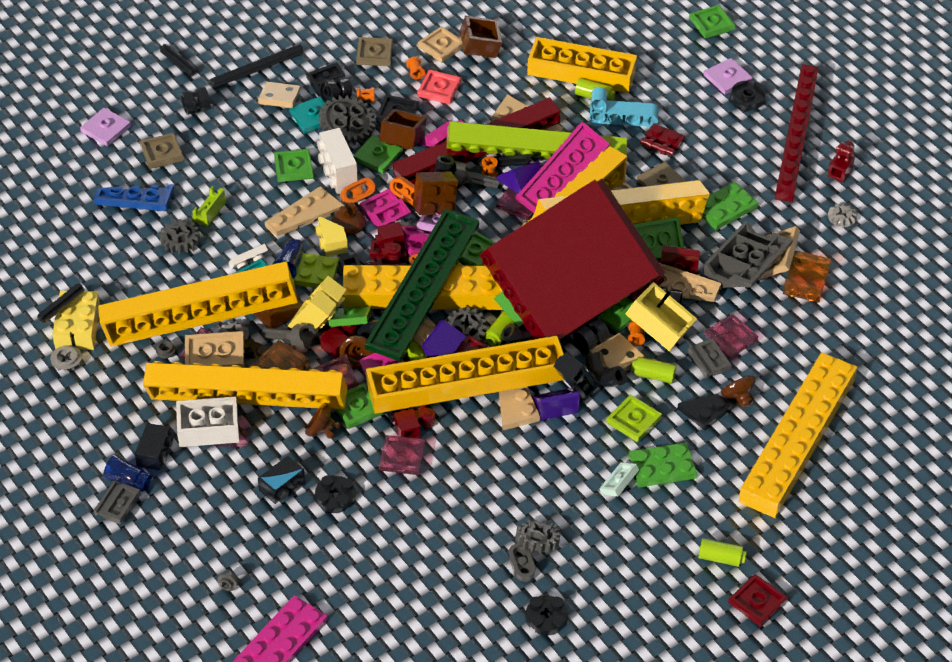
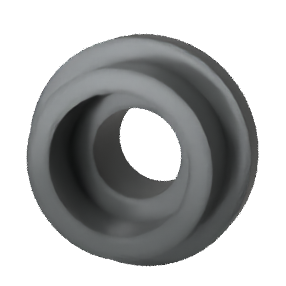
[156,340,175,359]
[217,571,238,591]

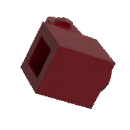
[827,141,855,183]
[375,222,404,262]
[320,325,357,361]
[394,406,435,443]

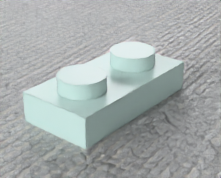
[599,462,639,497]

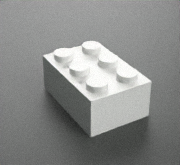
[317,128,357,195]
[176,397,239,447]

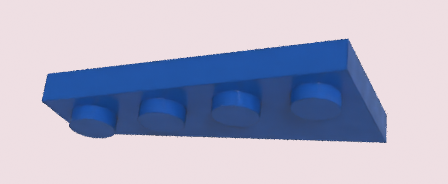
[94,184,174,211]

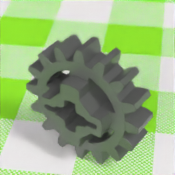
[159,219,200,254]
[447,307,487,342]
[515,520,561,554]

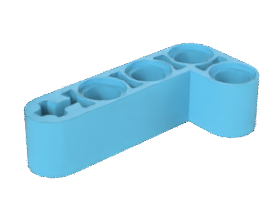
[590,87,659,127]

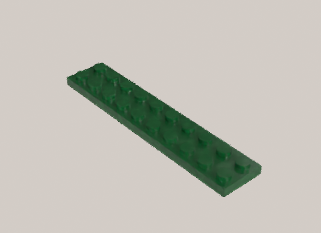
[365,209,479,362]

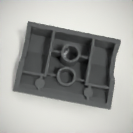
[704,221,793,287]

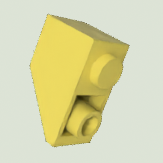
[315,217,348,256]

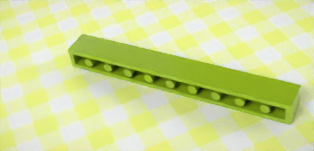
[446,121,627,159]

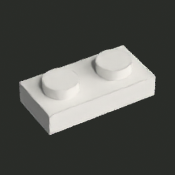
[228,244,268,270]

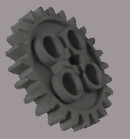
[318,95,376,145]

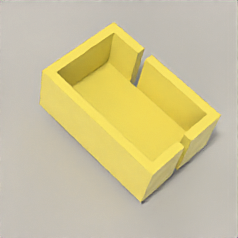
[288,276,346,332]
[625,282,697,351]
[52,291,100,350]

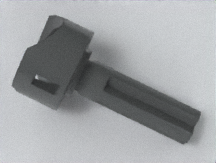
[453,160,499,189]
[263,323,317,350]

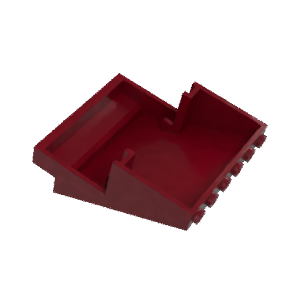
[479,178,665,342]

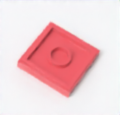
[417,70,462,104]

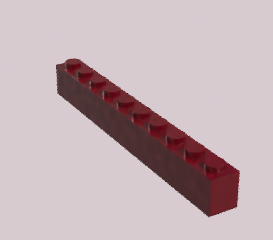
[775,64,819,203]
[392,97,560,187]

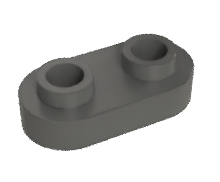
[509,544,536,582]

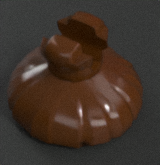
[331,202,366,235]
[339,335,375,369]
[720,375,756,407]
[305,403,340,439]

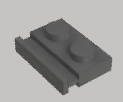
[688,338,731,379]
[94,480,141,525]

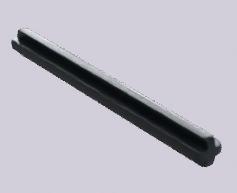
[210,44,304,88]

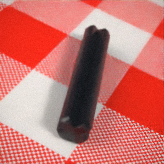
[160,44,197,77]
[491,155,531,167]
[37,283,85,323]

